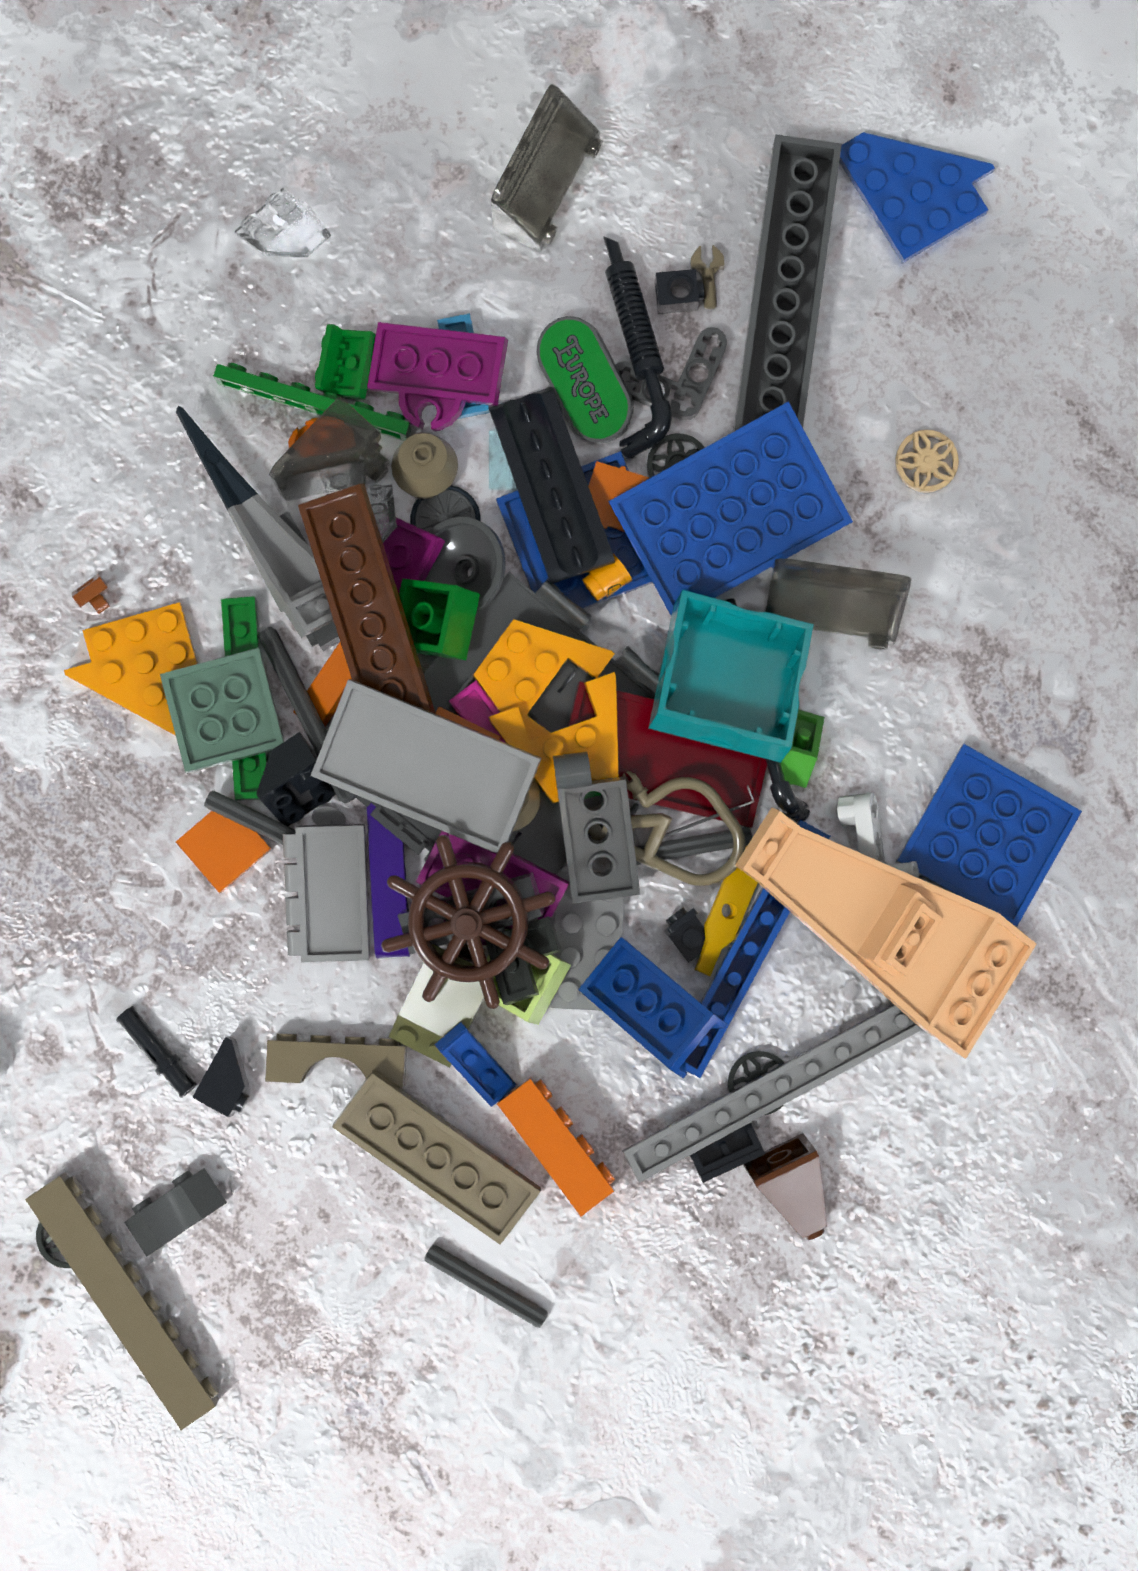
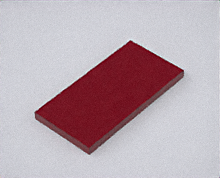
[568,681,767,828]

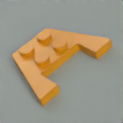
[473,619,615,740]
[488,672,618,803]

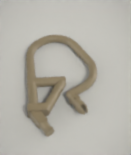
[588,771,745,886]

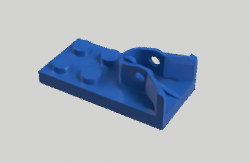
[578,937,728,1079]

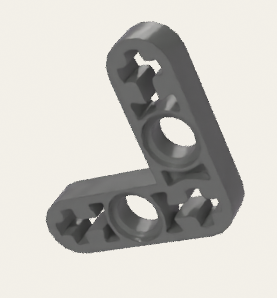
[616,327,727,420]

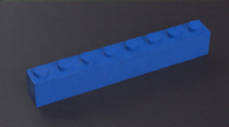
[685,820,831,1078]

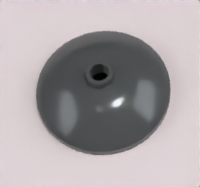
[425,517,506,613]

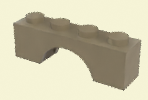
[265,1033,407,1088]

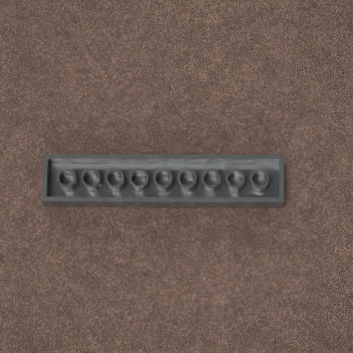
[733,134,842,432]

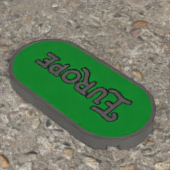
[537,316,634,443]

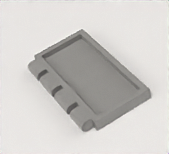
[283,824,370,962]

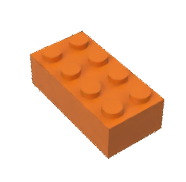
[497,1077,615,1216]

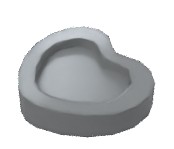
[312,806,346,825]

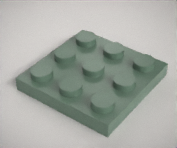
[160,648,284,774]

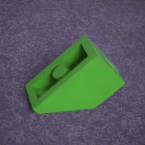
[781,709,825,788]

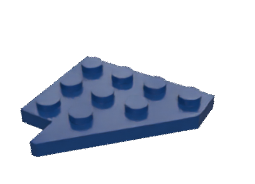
[839,132,995,264]

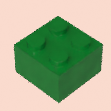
[399,578,480,661]

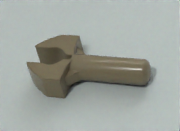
[690,245,725,310]

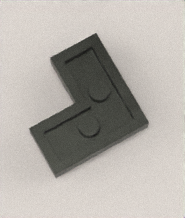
[485,916,562,1005]

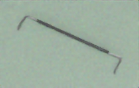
[633,785,754,846]

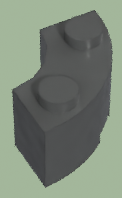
[124,1168,227,1257]

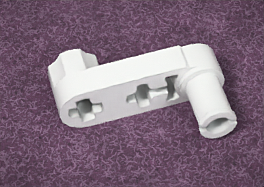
[837,793,919,878]

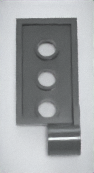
[553,751,640,904]

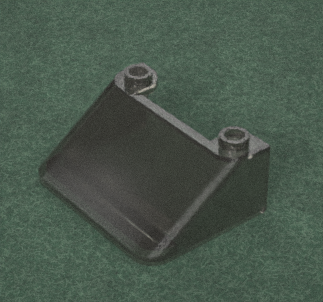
[491,84,603,252]
[269,397,390,501]
[763,559,912,650]

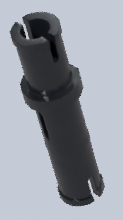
[116,1006,198,1098]

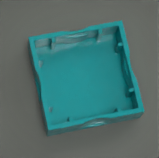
[649,590,814,763]

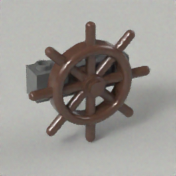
[381,835,555,1009]

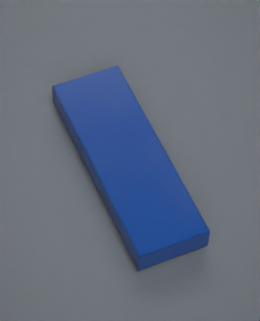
[434,1022,517,1107]

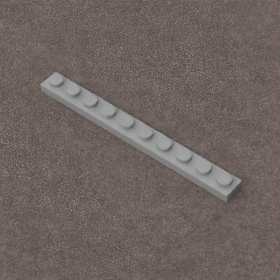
[622,1004,923,1183]

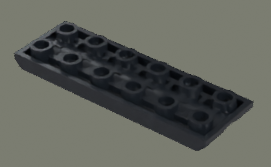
[489,387,615,585]

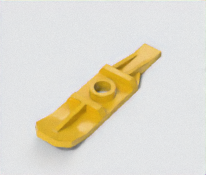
[694,846,758,977]

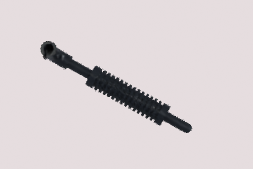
[603,236,672,459]

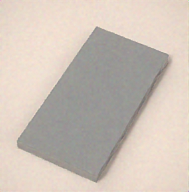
[311,679,542,853]

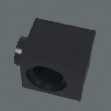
[655,269,704,314]

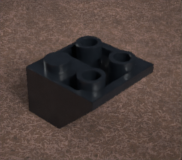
[256,732,336,826]

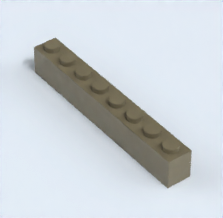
[25,1172,220,1430]

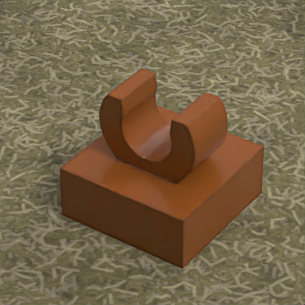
[71,573,110,614]

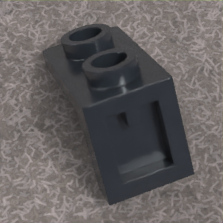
[664,907,705,963]

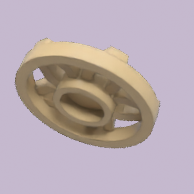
[895,430,959,493]

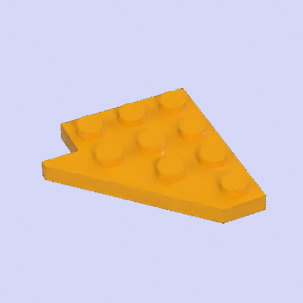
[64,602,198,736]

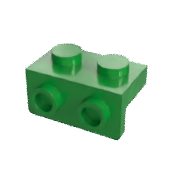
[315,324,376,400]

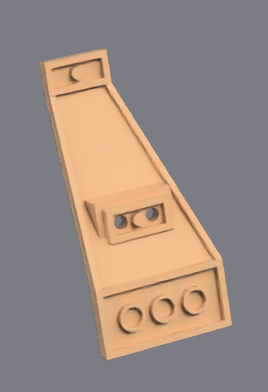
[735,807,1037,1059]

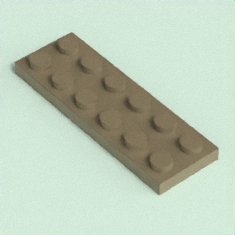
[332,1070,541,1245]

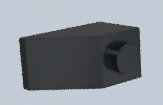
[192,1036,250,1117]

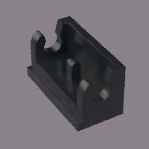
[690,1123,765,1183]

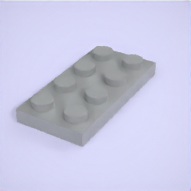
[550,872,625,1011]

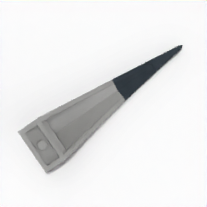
[176,405,334,638]

